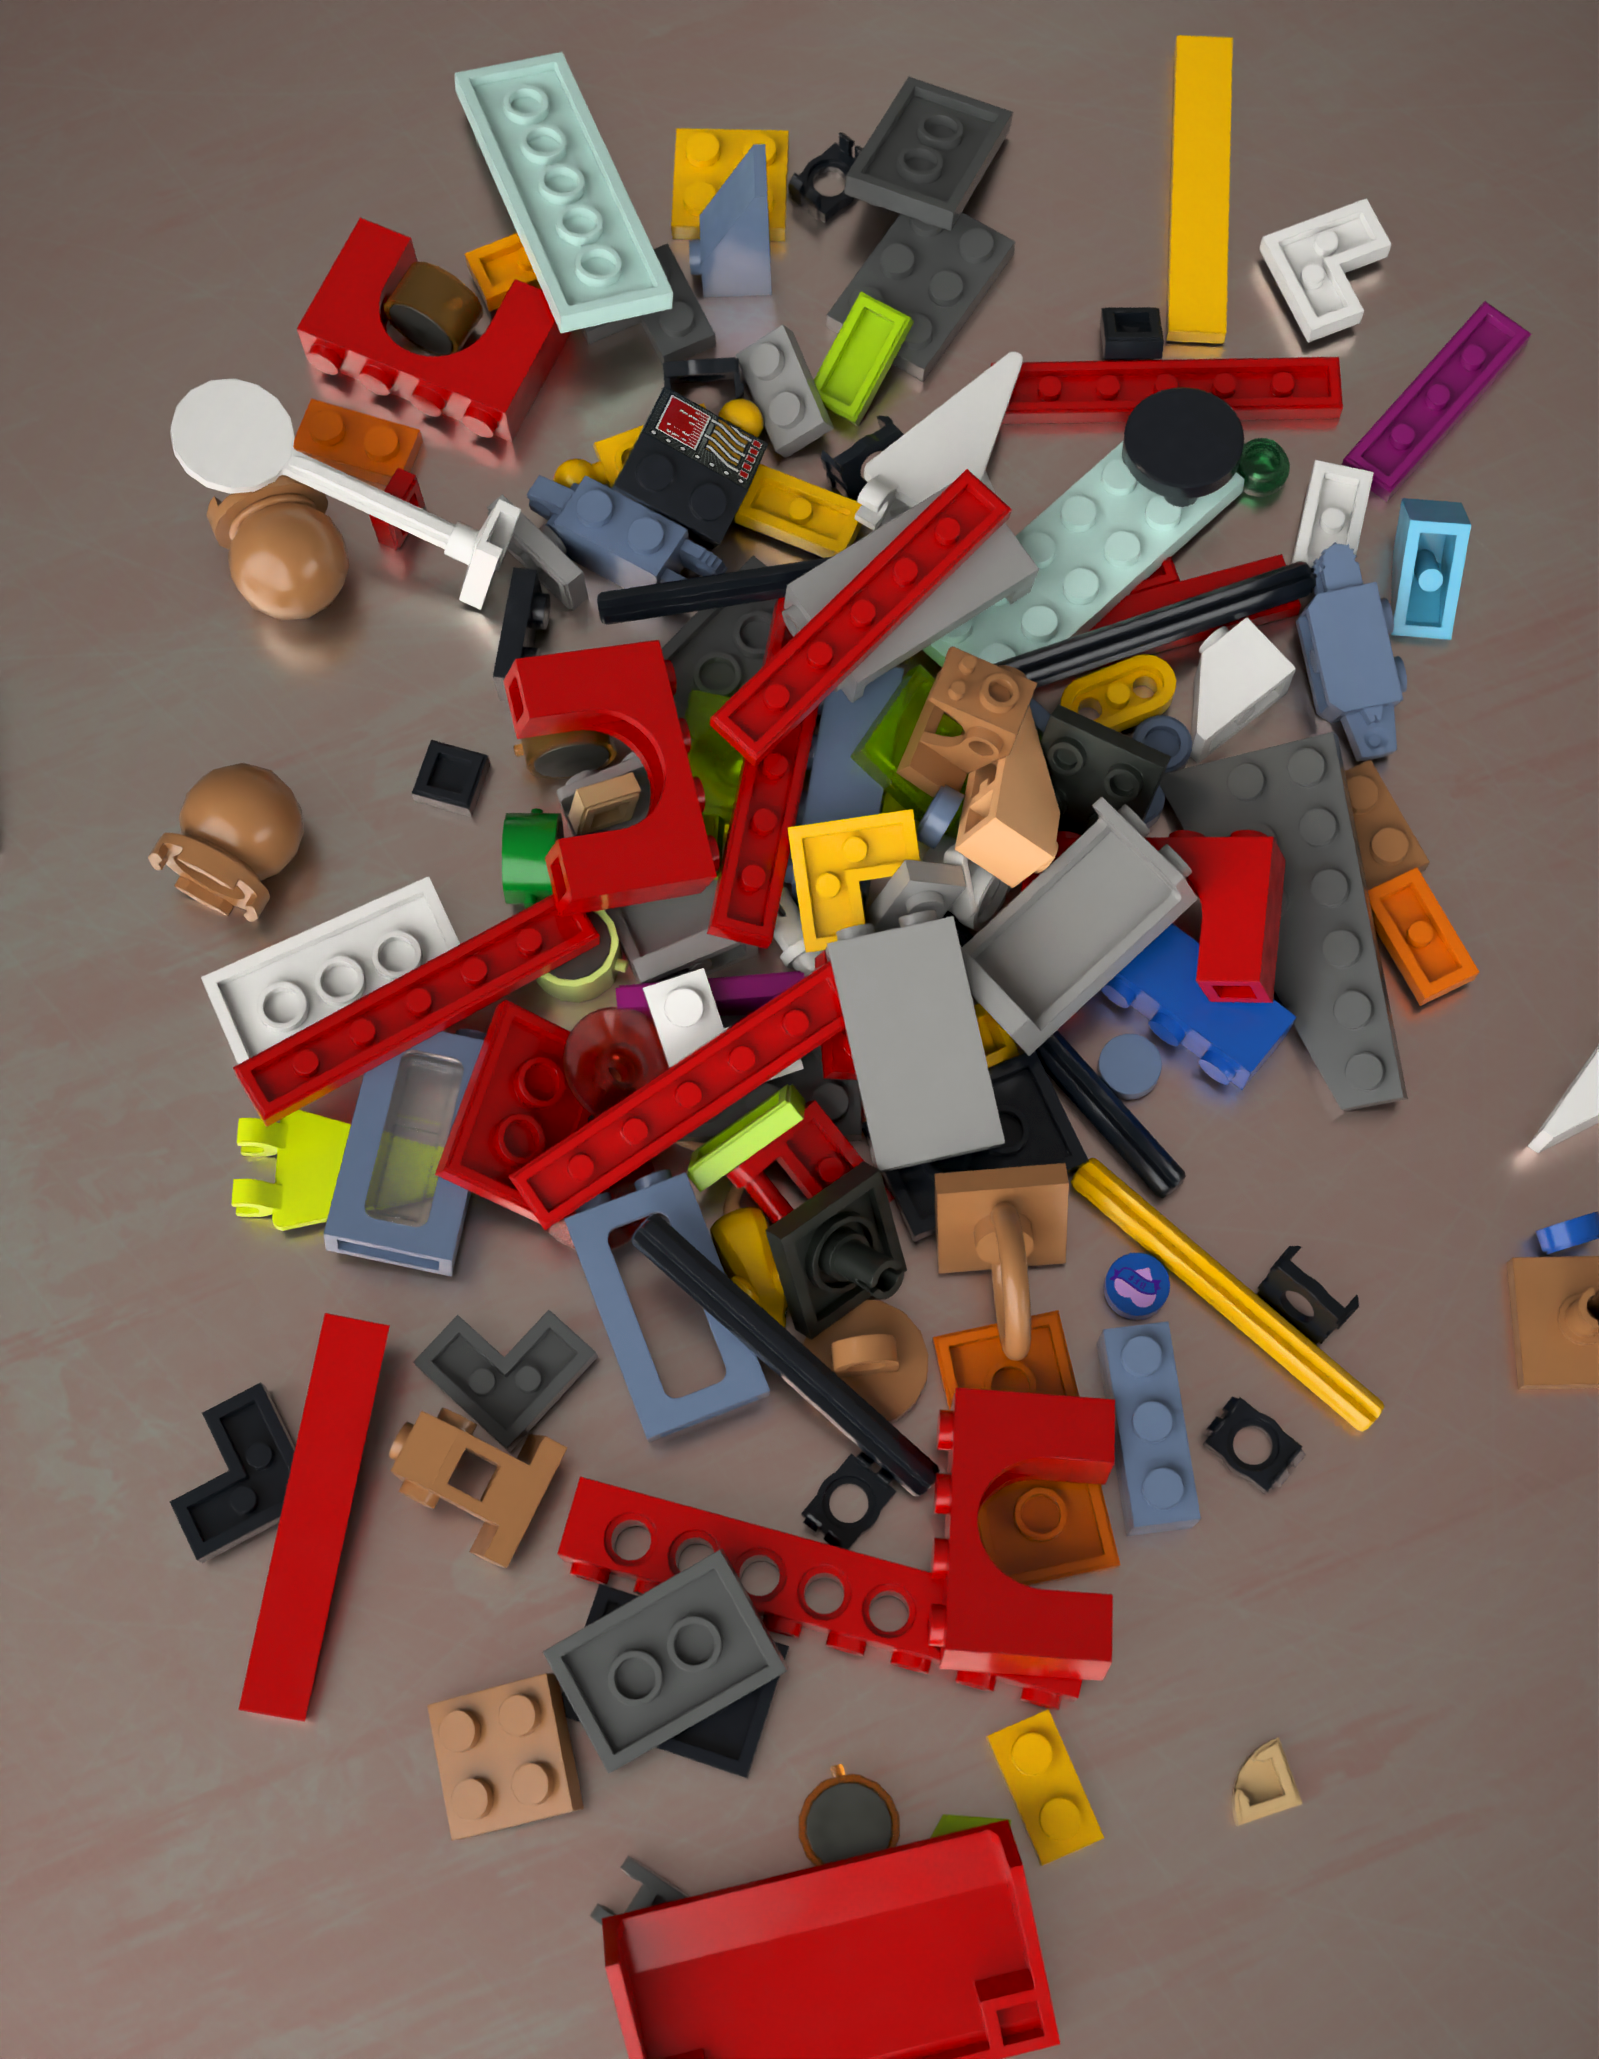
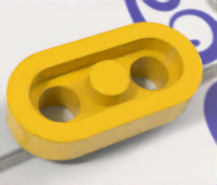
[1060,654,1176,732]

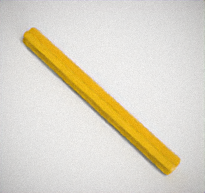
[1071,1157,1385,1431]

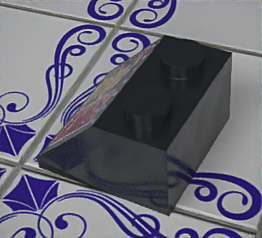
[611,386,768,549]

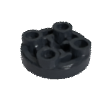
[1122,387,1244,507]

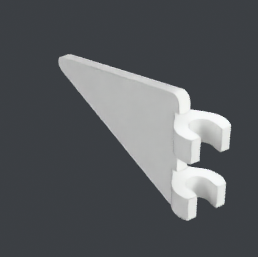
[854,352,1023,531]

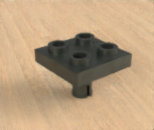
[1040,704,1171,835]
[765,1161,907,1340]

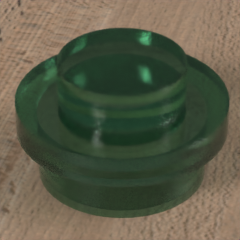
[1236,438,1290,497]

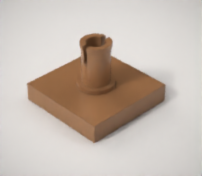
[1507,1256,1599,1390]

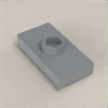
[487,494,588,611]

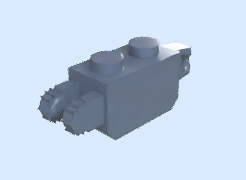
[527,475,728,589]
[1296,542,1407,761]

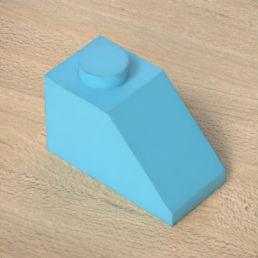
[1391,498,1471,640]

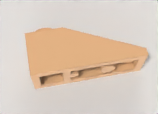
[955,705,1060,888]

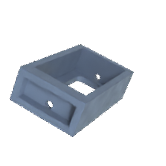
[564,1169,770,1443]

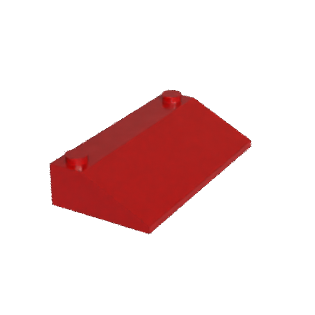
[602,1819,1061,2059]

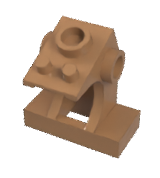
[896,646,1037,798]
[389,1407,567,1568]

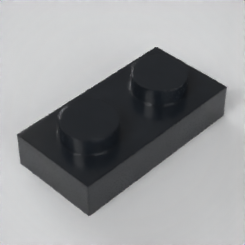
[493,567,551,702]

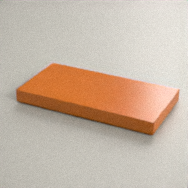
[932,1310,1121,1587]

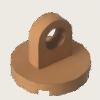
[803,1300,929,1424]

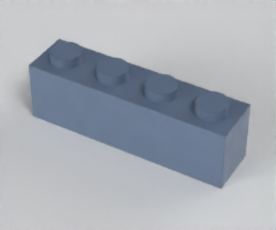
[784,667,904,912]

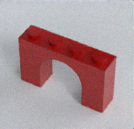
[297,218,572,442]
[503,640,720,917]
[1021,830,1286,1003]
[928,1388,1115,1681]

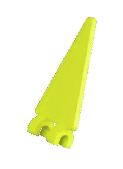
[231,1110,444,1231]

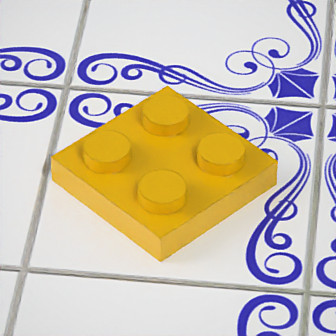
[671,128,789,241]

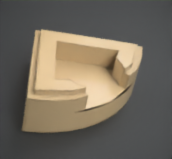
[1232,1737,1303,1826]

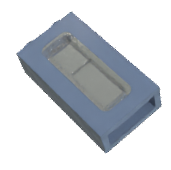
[324,1029,486,1277]

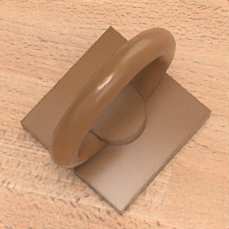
[935,1163,1069,1361]

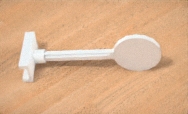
[170,378,522,610]

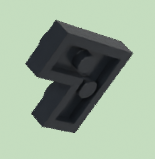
[170,1382,295,1563]

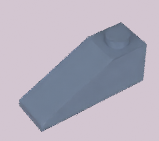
[689,144,772,298]

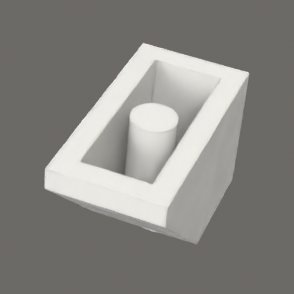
[1190,617,1296,764]

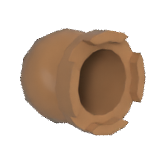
[206,475,350,621]
[148,763,304,922]

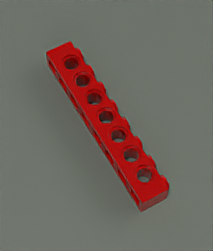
[557,1477,1083,1710]

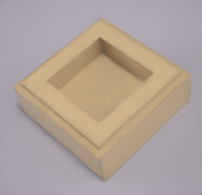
[568,772,641,835]

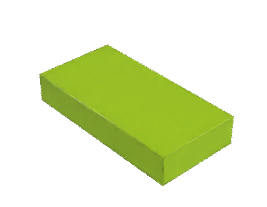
[814,292,914,426]
[687,1084,806,1192]

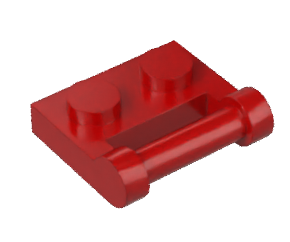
[726,1100,894,1224]

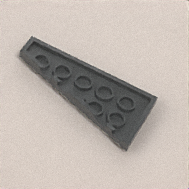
[1159,732,1408,1111]

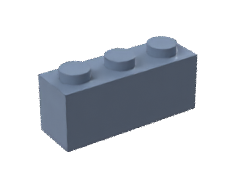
[1096,1321,1201,1536]

